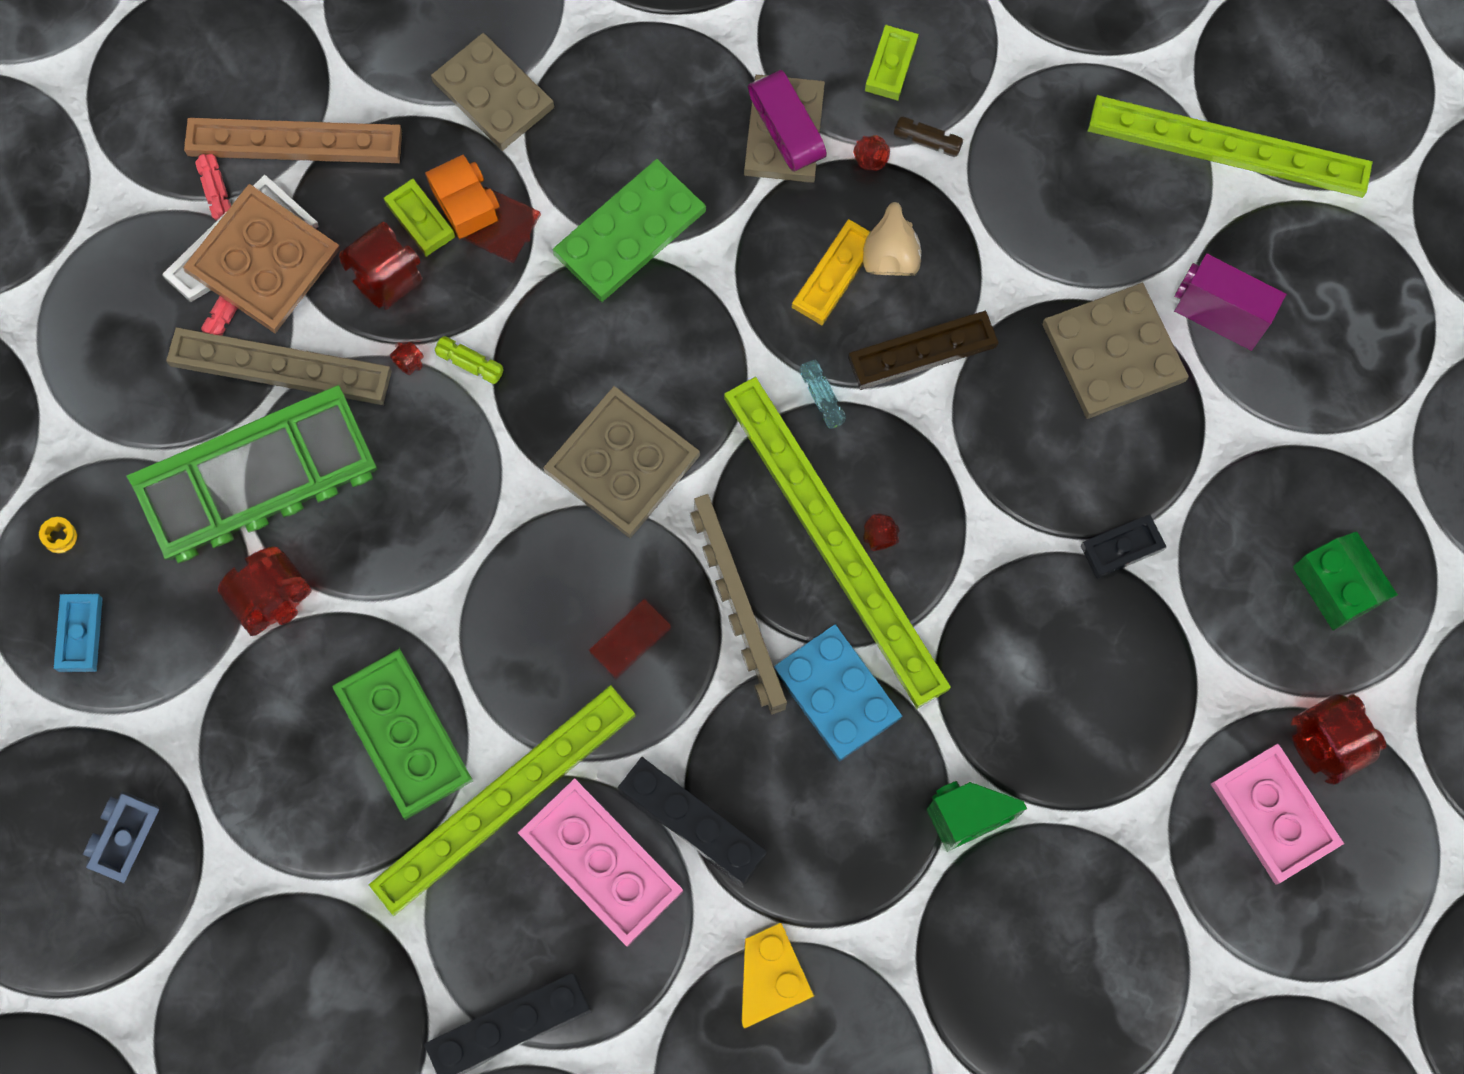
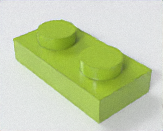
[865,25,919,101]
[384,179,455,257]

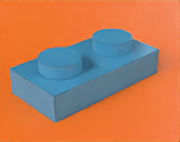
[54,594,103,672]

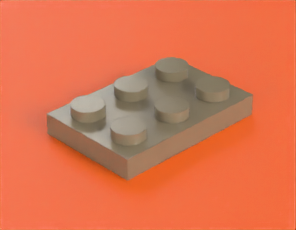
[431,33,554,151]
[744,74,825,183]

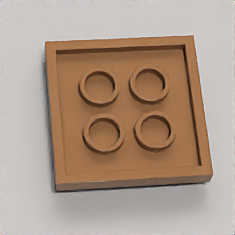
[183,184,340,334]

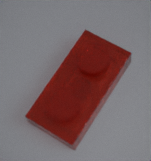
[589,599,671,680]

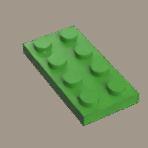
[552,159,706,302]

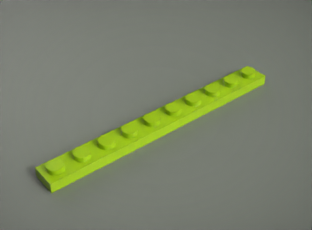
[724,376,951,709]

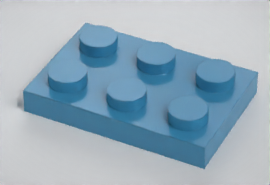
[774,624,902,762]

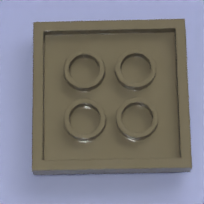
[1042,282,1189,419]
[543,386,700,539]

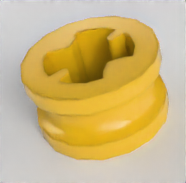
[39,517,77,554]

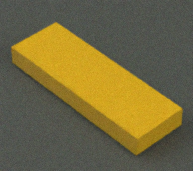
[792,219,870,325]

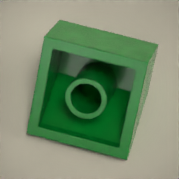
[1293,532,1398,631]
[926,781,1027,852]

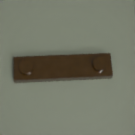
[848,310,999,390]

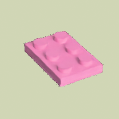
[1211,744,1344,885]

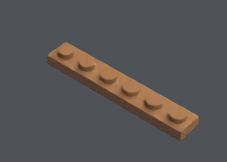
[184,118,402,163]

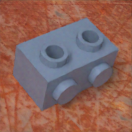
[82,791,159,883]

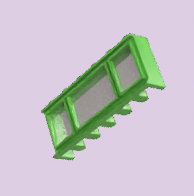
[126,385,378,564]

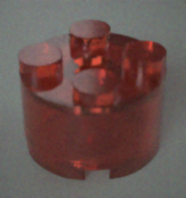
[339,222,423,310]
[218,547,312,636]
[1291,694,1386,785]

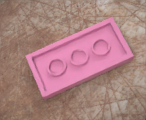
[518,778,684,947]

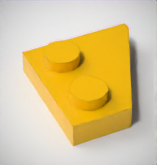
[742,923,814,1029]

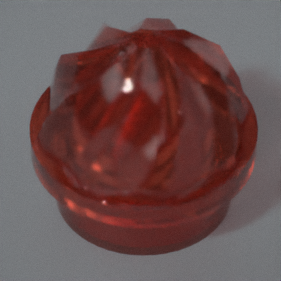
[853,135,890,171]
[863,514,900,551]

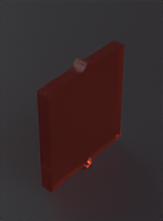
[461,187,541,263]

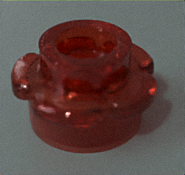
[390,342,424,375]

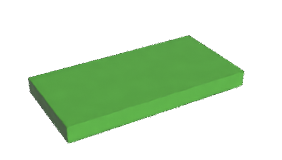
[332,648,473,820]

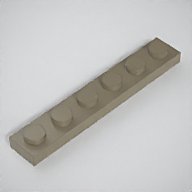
[166,328,392,405]
[690,494,787,715]

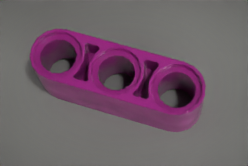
[748,70,827,172]

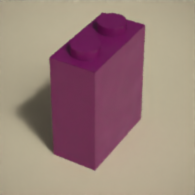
[1174,253,1287,351]

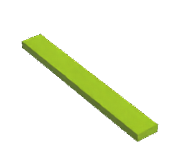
[1088,95,1373,198]
[368,685,636,916]

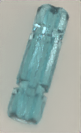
[800,360,846,429]

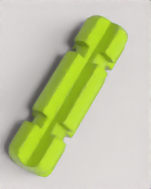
[435,336,504,384]

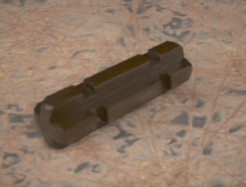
[894,117,963,157]

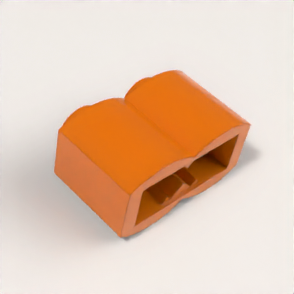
[425,154,500,239]

